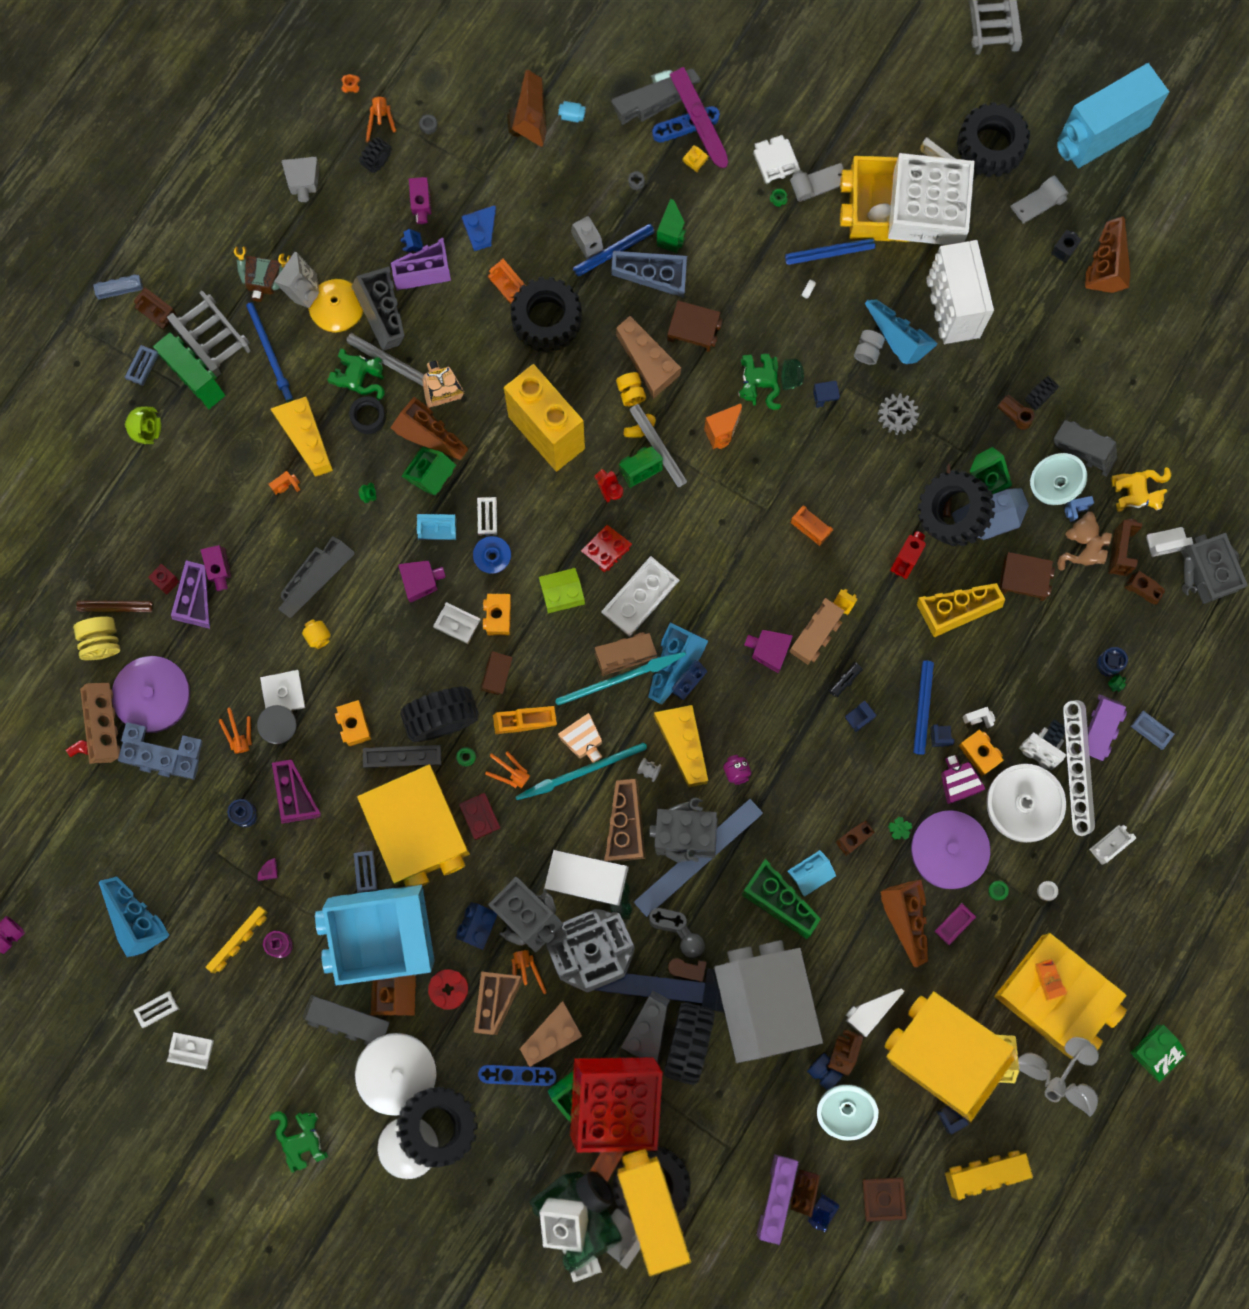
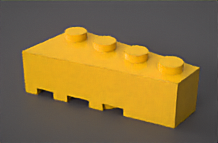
[271,396,333,477]
[917,583,1005,637]
[654,705,708,787]
[945,1150,1033,1200]

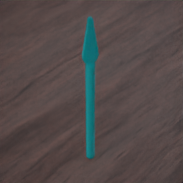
[555,652,686,705]
[516,743,647,800]

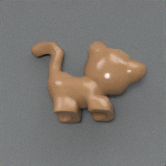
[1057,511,1112,570]

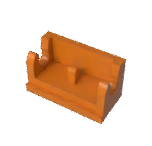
[488,259,526,304]
[791,505,833,546]

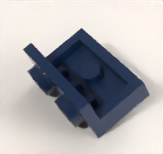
[671,660,708,700]
[456,902,498,950]

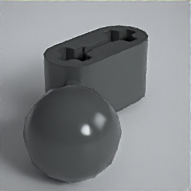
[649,908,705,958]

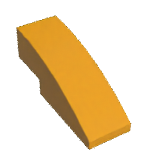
[493,706,557,734]

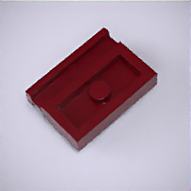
[459,792,501,840]

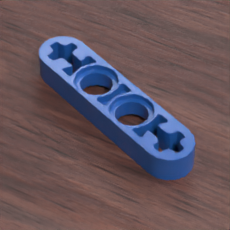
[652,106,720,142]
[478,1065,556,1086]

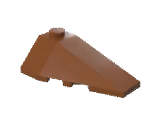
[512,70,547,147]
[1085,216,1130,293]
[390,397,468,460]
[880,880,928,967]

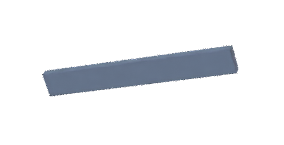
[633,799,763,917]

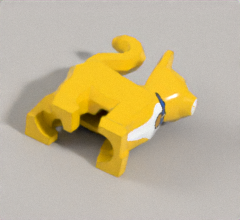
[1111,467,1171,512]

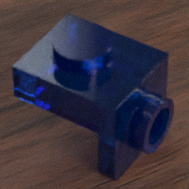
[808,1194,840,1232]

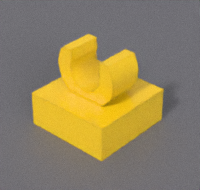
[683,146,708,172]
[833,589,857,615]

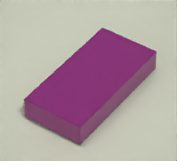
[934,903,976,945]

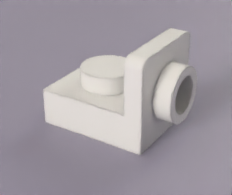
[962,707,995,729]

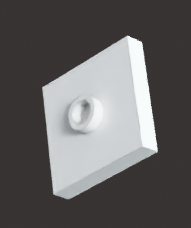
[260,670,306,711]

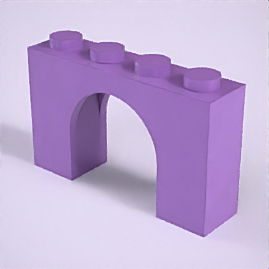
[756,1154,798,1245]

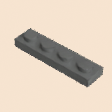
[363,745,441,768]

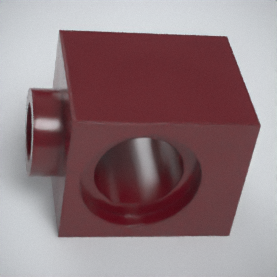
[148,564,180,595]

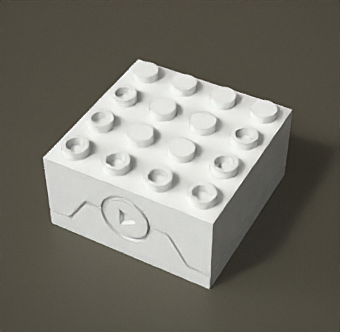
[888,153,974,245]
[927,240,994,344]

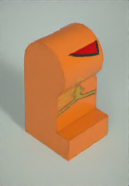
[1035,959,1067,1000]

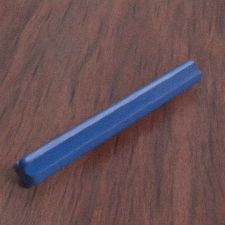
[573,224,654,276]
[785,238,875,265]
[913,660,934,755]

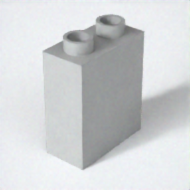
[714,941,823,1063]

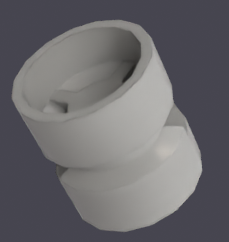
[854,330,885,365]

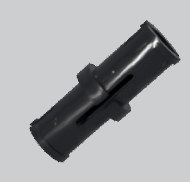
[828,662,863,698]

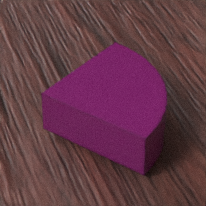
[258,858,278,881]

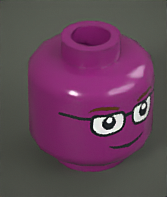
[723,755,752,785]

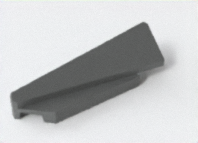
[612,69,700,125]
[278,536,355,618]

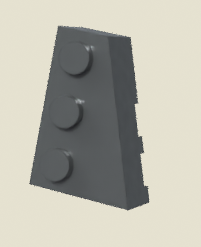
[1054,420,1117,477]
[621,990,670,1064]

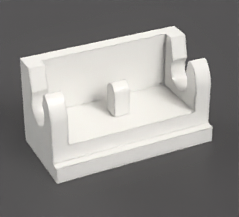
[1089,825,1136,864]

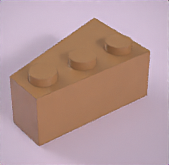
[790,598,844,665]
[595,632,657,676]
[474,972,523,1035]
[520,1001,583,1067]

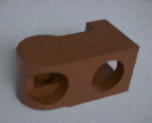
[1124,571,1165,605]
[835,820,875,856]
[668,958,707,982]

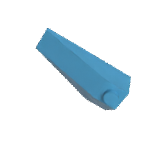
[865,300,938,364]
[649,622,708,704]
[99,877,169,957]

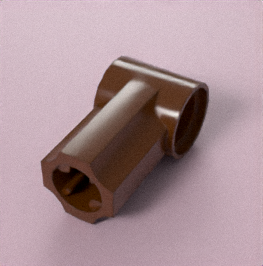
[998,395,1034,430]

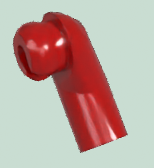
[65,740,88,757]

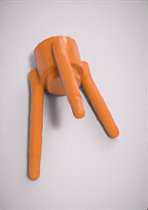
[366,97,396,142]
[219,708,252,754]
[485,752,530,789]
[512,950,547,994]

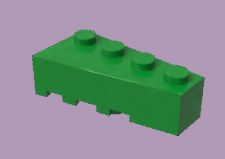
[153,333,226,410]
[741,859,821,940]

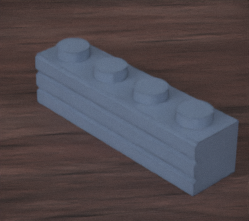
[93,274,143,300]

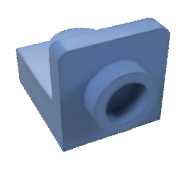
[1065,496,1094,522]

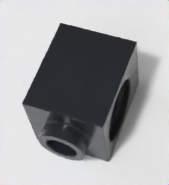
[1051,230,1082,263]

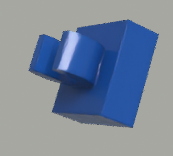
[400,229,423,252]

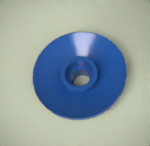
[473,536,511,574]

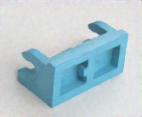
[417,514,457,540]

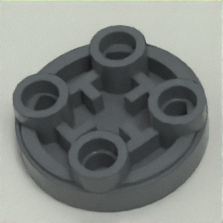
[257,705,297,744]

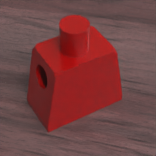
[890,531,926,579]

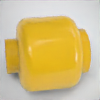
[302,619,331,649]

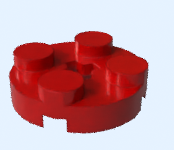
[428,969,468,1010]

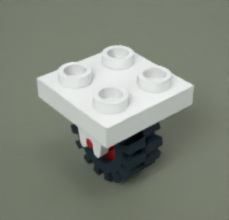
[1019,719,1066,770]

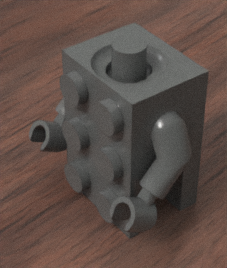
[1181,533,1248,604]
[650,797,718,863]
[488,877,564,953]

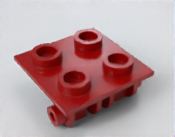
[581,525,632,572]

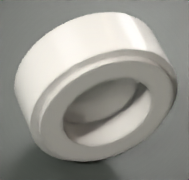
[801,279,816,299]
[1037,881,1058,901]

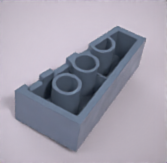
[612,251,687,298]

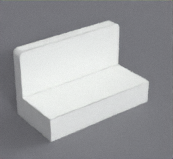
[1146,527,1193,557]

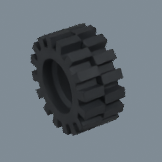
[359,137,392,173]
[1025,376,1059,411]

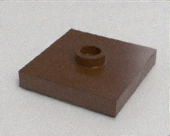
[862,1177,907,1222]

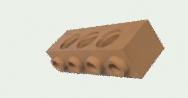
[80,683,120,764]

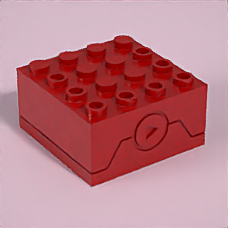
[570,1057,663,1153]

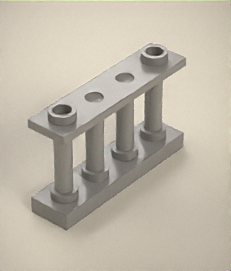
[969,0,1022,54]
[167,291,251,377]

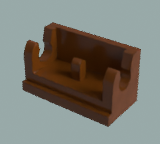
[134,287,177,330]
[480,651,513,695]
[828,1030,864,1076]

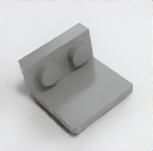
[594,1209,641,1269]

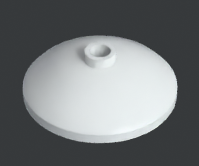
[378,1119,438,1179]

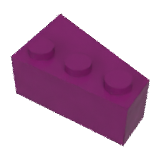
[272,760,321,824]

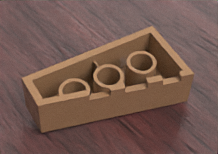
[604,779,646,863]

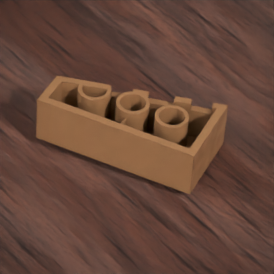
[616,316,681,399]

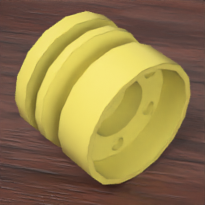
[73,617,120,660]

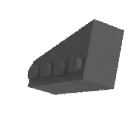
[352,267,404,351]
[303,995,390,1045]

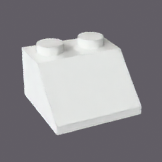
[540,1198,588,1252]

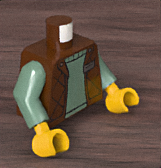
[234,246,291,302]

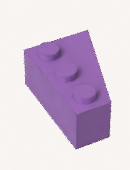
[391,238,451,290]
[171,561,210,629]
[1079,694,1127,761]

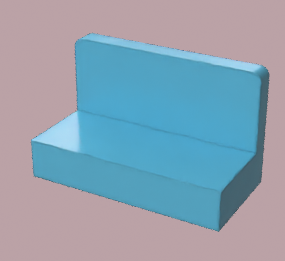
[788,850,836,896]

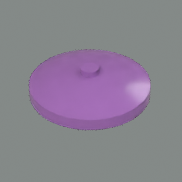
[112,656,190,733]
[911,811,990,889]

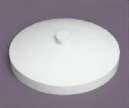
[987,764,1066,843]
[355,1033,436,1115]

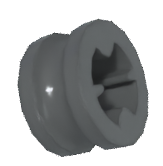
[628,171,645,190]

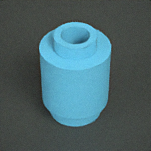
[558,101,586,122]

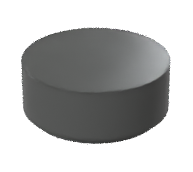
[419,115,438,134]

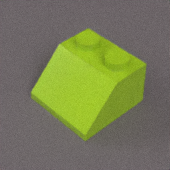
[539,568,585,613]

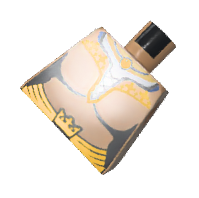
[422,360,464,408]

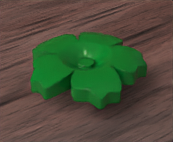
[888,817,912,840]

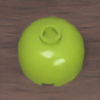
[125,407,161,444]

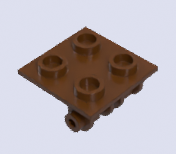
[790,1169,820,1217]

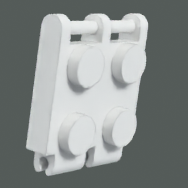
[754,135,800,184]

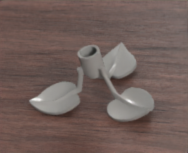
[1018,1037,1099,1117]

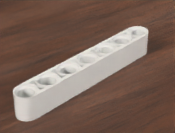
[1063,700,1095,836]

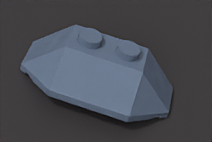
[952,488,1029,540]

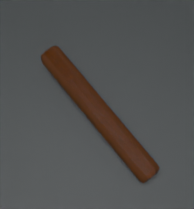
[76,601,153,612]

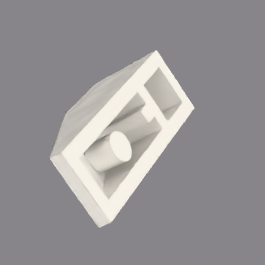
[846,988,904,1037]

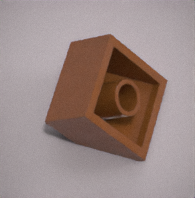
[371,975,416,1016]

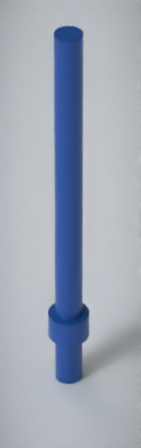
[246,302,293,402]

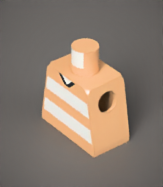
[558,713,602,763]

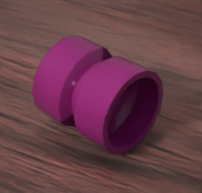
[0,916,25,954]
[263,931,293,958]

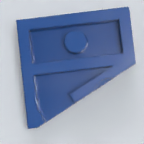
[462,205,496,251]

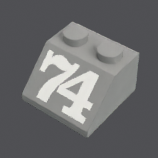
[274,252,319,308]

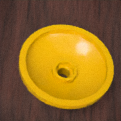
[309,279,364,332]

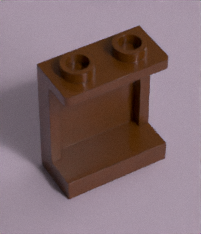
[667,301,723,352]
[1108,519,1142,576]
[999,552,1055,601]

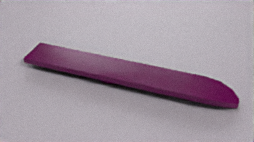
[669,67,728,168]

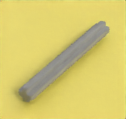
[346,334,424,386]
[630,404,687,487]

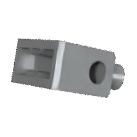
[282,157,319,202]
[571,216,603,259]

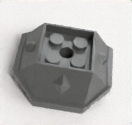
[546,909,635,993]

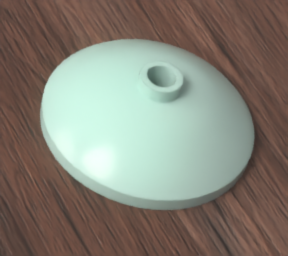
[1030,453,1087,505]
[817,1085,878,1140]

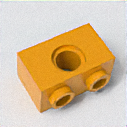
[483,594,511,636]
[335,700,372,746]
[958,729,1004,776]

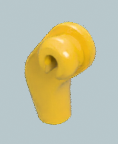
[624,414,656,438]

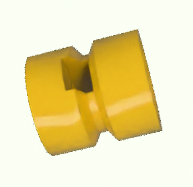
[616,372,646,406]

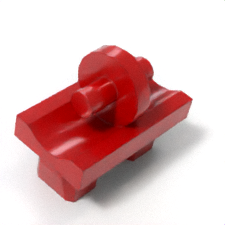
[594,469,624,502]

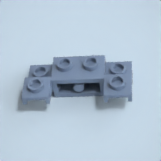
[118,722,203,780]

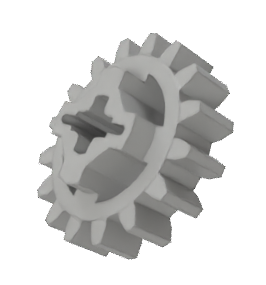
[878,393,919,435]

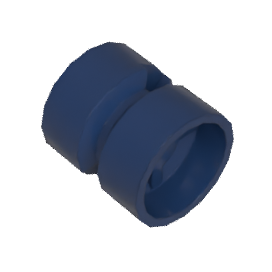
[1096,647,1128,676]
[227,799,258,827]
[807,1053,844,1091]

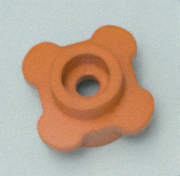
[341,75,360,93]

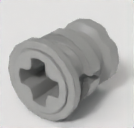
[637,758,662,782]

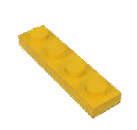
[206,906,268,973]

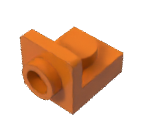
[269,471,300,495]

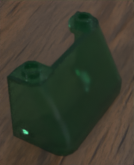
[529,1171,622,1273]

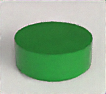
[988,881,1009,901]

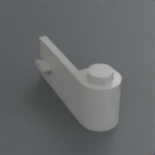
[790,163,844,201]
[1011,176,1069,224]

